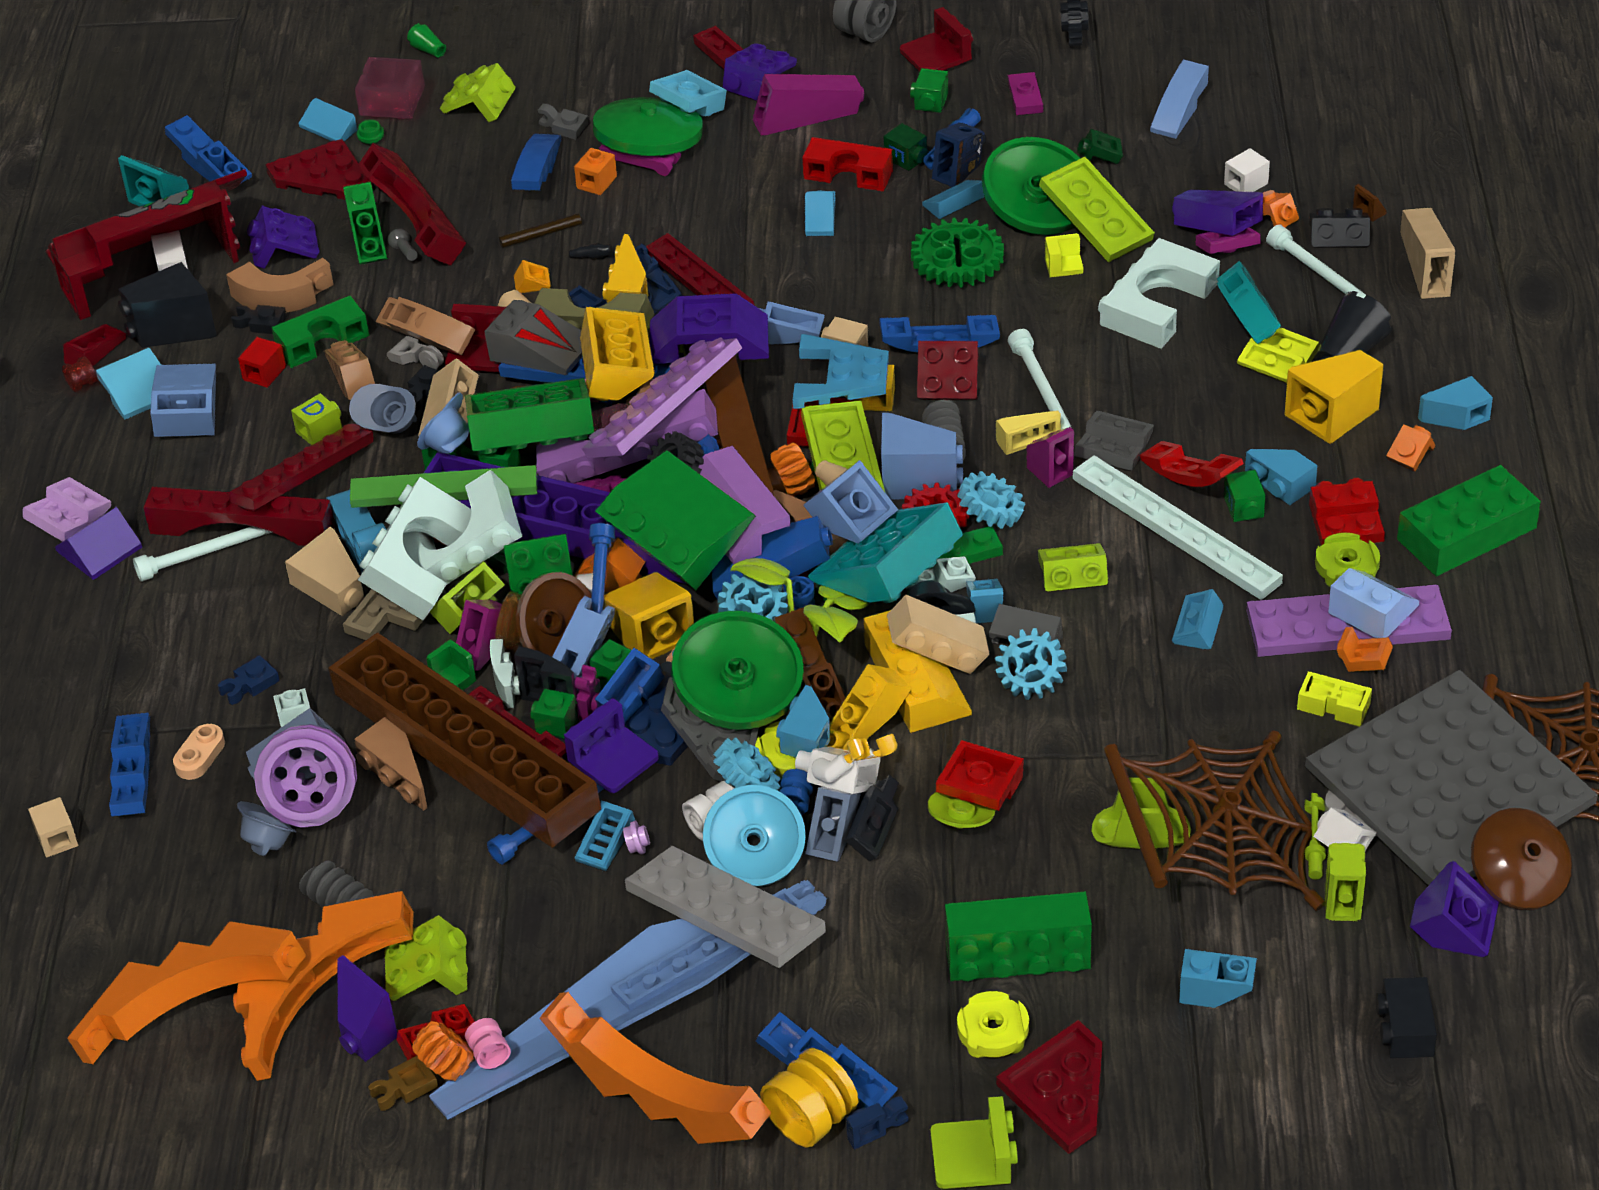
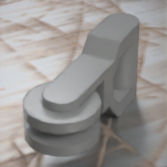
[387,336,444,369]

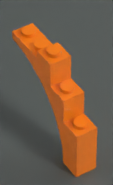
[233,891,414,1081]

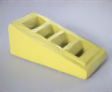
[996,410,1061,455]

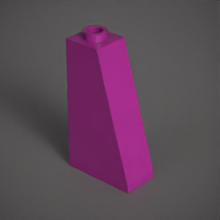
[752,74,864,135]

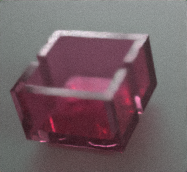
[355,57,425,119]

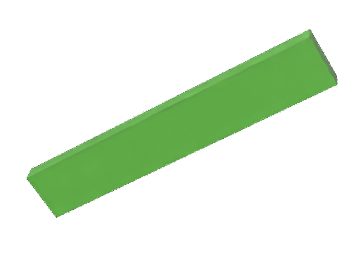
[350,465,537,508]

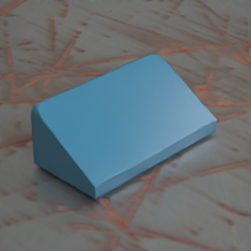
[299,98,357,141]
[922,180,984,219]
[1172,589,1223,649]

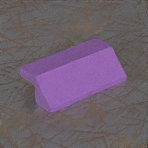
[698,446,790,564]

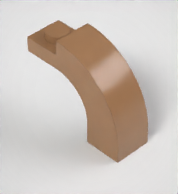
[226,258,333,312]

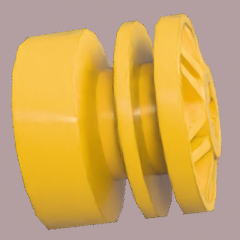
[760,1048,859,1148]

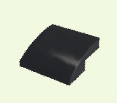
[514,646,577,702]

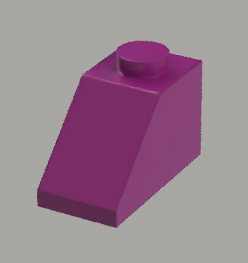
[1027,427,1074,488]
[456,600,514,671]

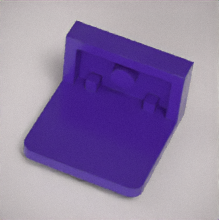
[722,44,797,100]
[247,206,319,269]
[564,698,659,793]

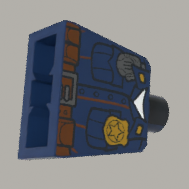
[932,122,986,187]

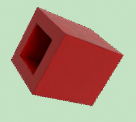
[238,337,286,388]

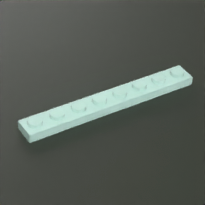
[1073,455,1283,600]

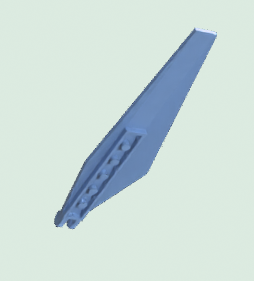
[429,880,827,1120]

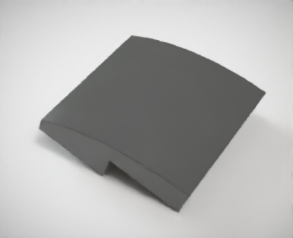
[1074,411,1154,471]

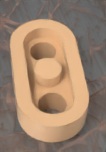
[173,724,225,780]

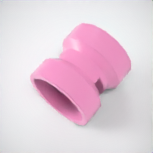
[465,1018,511,1069]

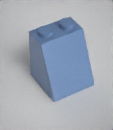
[881,412,963,499]

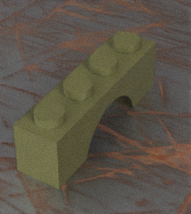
[534,288,655,331]

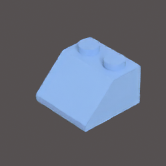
[1328,568,1420,638]

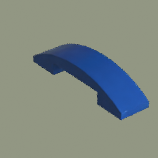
[879,315,1000,353]

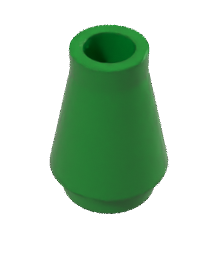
[407,23,446,58]

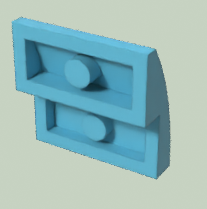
[96,348,161,420]

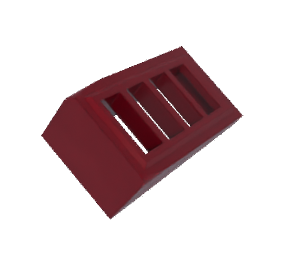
[63,324,126,372]

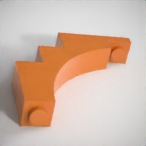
[67,921,306,1064]
[539,992,771,1144]

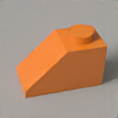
[574,538,646,593]

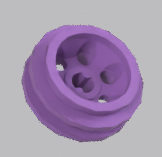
[254,724,357,827]

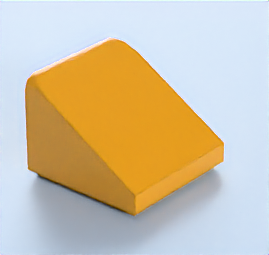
[514,260,551,293]

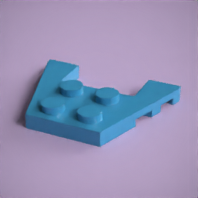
[793,334,889,409]

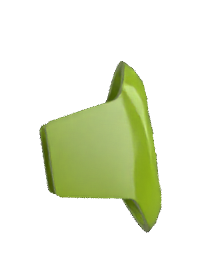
[1092,778,1191,849]

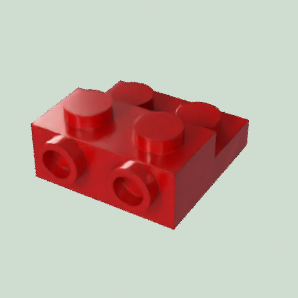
[1309,478,1385,546]
[936,740,1024,811]

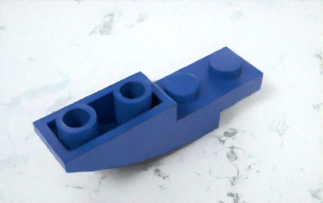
[165,115,252,184]

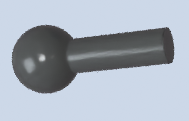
[388,228,417,261]

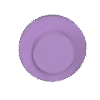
[623,821,650,855]

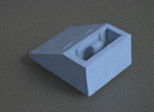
[151,364,216,437]

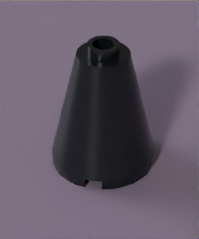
[1316,291,1393,360]

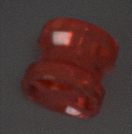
[62,356,97,392]

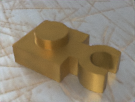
[368,1056,438,1111]

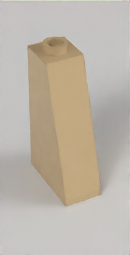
[1400,208,1455,299]

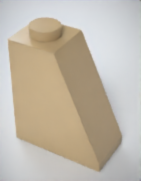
[285,527,364,616]

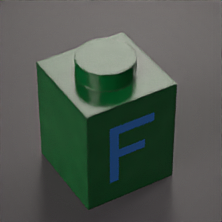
[883,123,928,171]

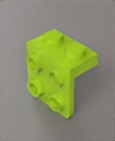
[440,63,516,122]
[385,915,468,1001]
[931,1096,1018,1189]

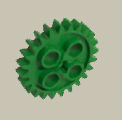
[911,218,1004,288]

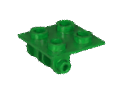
[504,534,573,604]

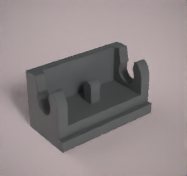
[989,604,1063,656]

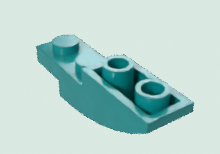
[1217,261,1281,344]

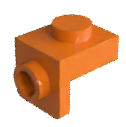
[1263,190,1299,227]
[1386,424,1436,472]
[1337,627,1393,672]

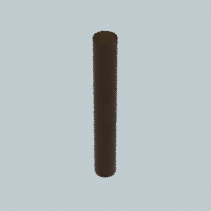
[499,213,582,248]

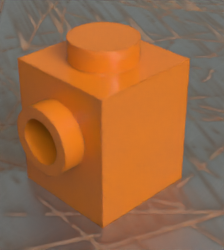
[574,148,617,195]

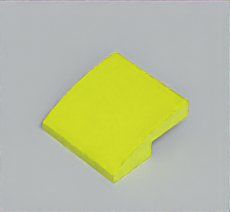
[1237,327,1319,383]

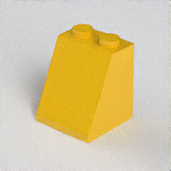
[1285,350,1383,444]
[603,572,694,659]

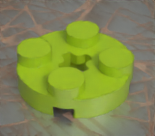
[1315,533,1380,587]

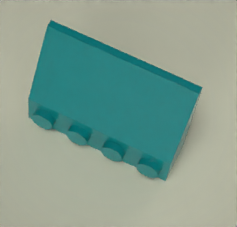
[808,502,963,603]

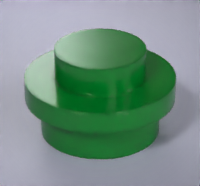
[357,120,384,144]

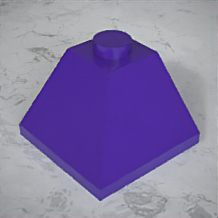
[1410,861,1499,957]
[337,955,397,1062]

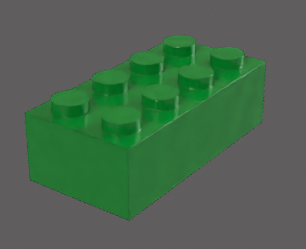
[1397,465,1541,577]
[945,891,1092,981]

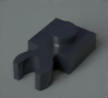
[231,305,287,334]
[406,365,439,411]

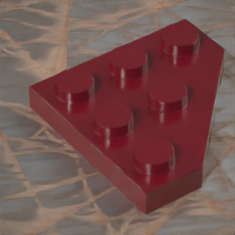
[265,139,373,200]
[996,1020,1102,1154]

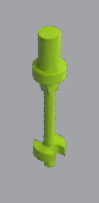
[1304,793,1326,879]

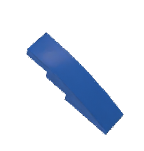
[511,134,561,190]
[109,713,150,816]
[756,1012,898,1108]

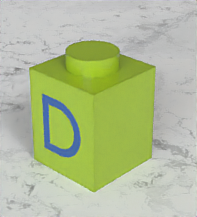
[291,393,342,445]

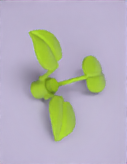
[730,558,870,643]

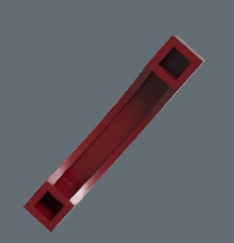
[358,143,466,265]
[143,486,335,546]

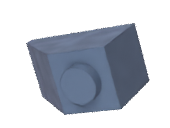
[805,787,861,862]

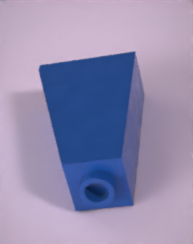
[712,516,833,600]

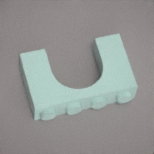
[1098,238,1220,349]
[403,470,522,585]
[358,477,471,620]

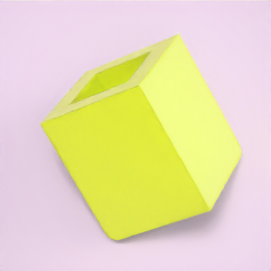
[1045,233,1083,277]

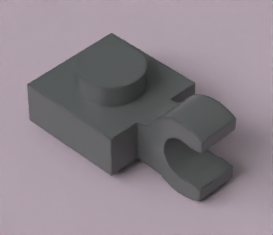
[538,104,589,140]

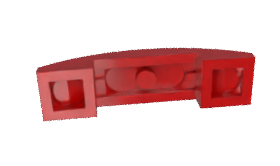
[1140,441,1244,487]

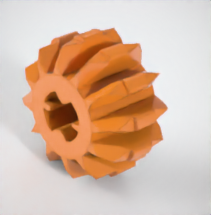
[770,442,815,497]
[412,1021,474,1081]

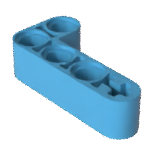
[326,489,386,573]

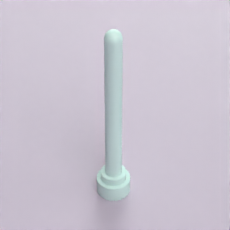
[1266,224,1366,298]
[1008,329,1071,430]
[133,526,272,582]

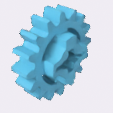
[957,471,1025,529]
[718,574,788,621]
[995,628,1067,700]
[713,738,781,790]

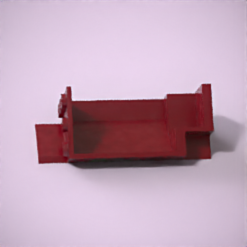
[45,169,247,320]

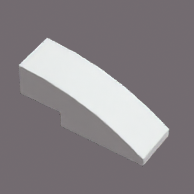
[151,230,188,271]

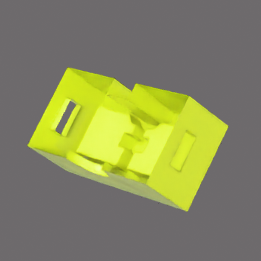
[1297,671,1372,727]

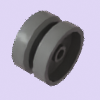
[833,0,896,43]

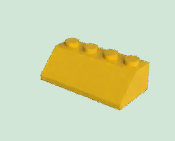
[580,307,654,401]
[864,610,972,733]

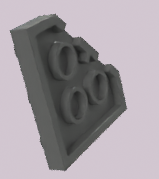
[661,677,759,781]

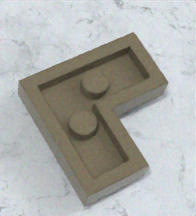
[343,589,430,640]

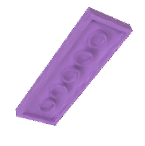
[581,338,742,458]
[1246,585,1452,657]

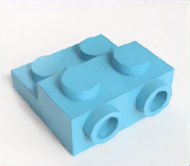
[649,70,727,116]

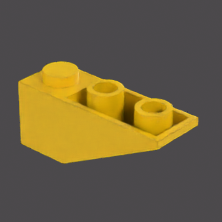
[602,234,648,303]
[827,664,912,751]

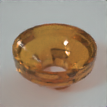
[495,591,522,649]

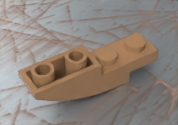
[376,297,475,355]

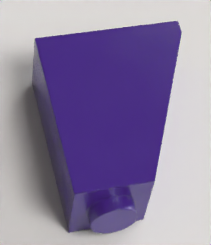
[1172,190,1263,236]

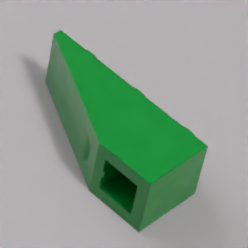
[343,182,387,265]

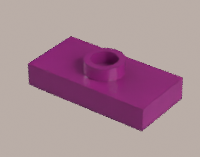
[1008,72,1043,115]
[1196,227,1260,254]

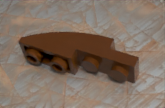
[773,607,846,724]

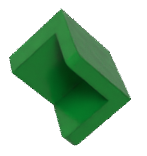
[427,639,476,691]

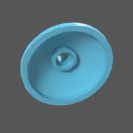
[703,785,805,887]

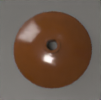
[516,572,591,657]
[1471,808,1572,910]

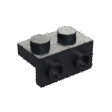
[1309,208,1370,247]

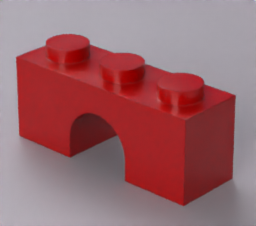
[802,137,893,191]

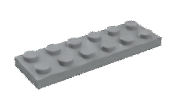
[625,846,826,968]

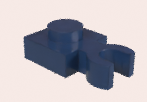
[218,655,280,705]
[846,1096,909,1150]

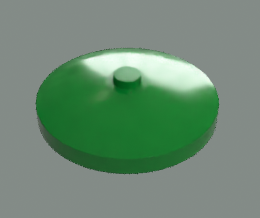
[593,97,703,156]
[982,137,1081,235]
[671,611,804,730]

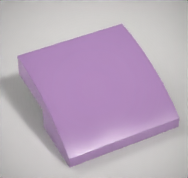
[23,477,111,541]

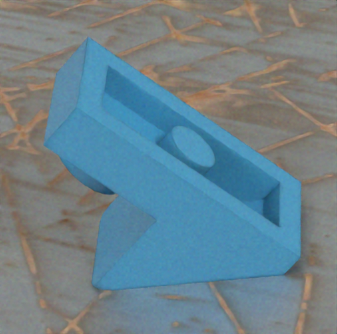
[805,190,836,236]
[966,579,1003,623]

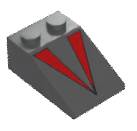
[484,300,583,375]

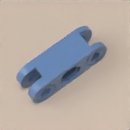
[552,596,615,692]

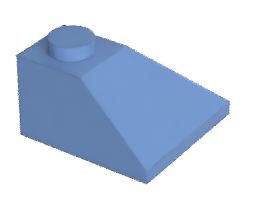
[803,460,898,543]

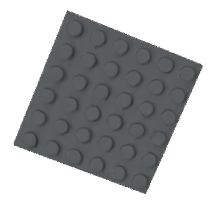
[1305,670,1598,886]

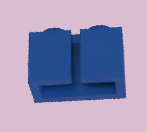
[595,648,664,724]

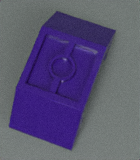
[649,293,769,364]

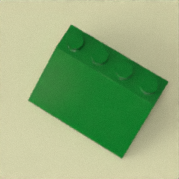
[465,378,594,454]
[595,451,756,590]

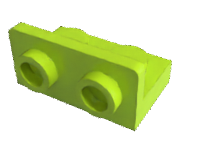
[1038,543,1108,591]

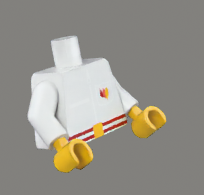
[795,734,898,794]

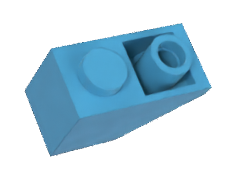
[1418,376,1493,430]
[1245,449,1317,505]
[776,685,830,757]
[1179,949,1257,1008]

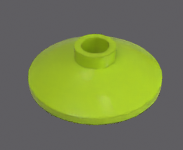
[928,792,995,828]

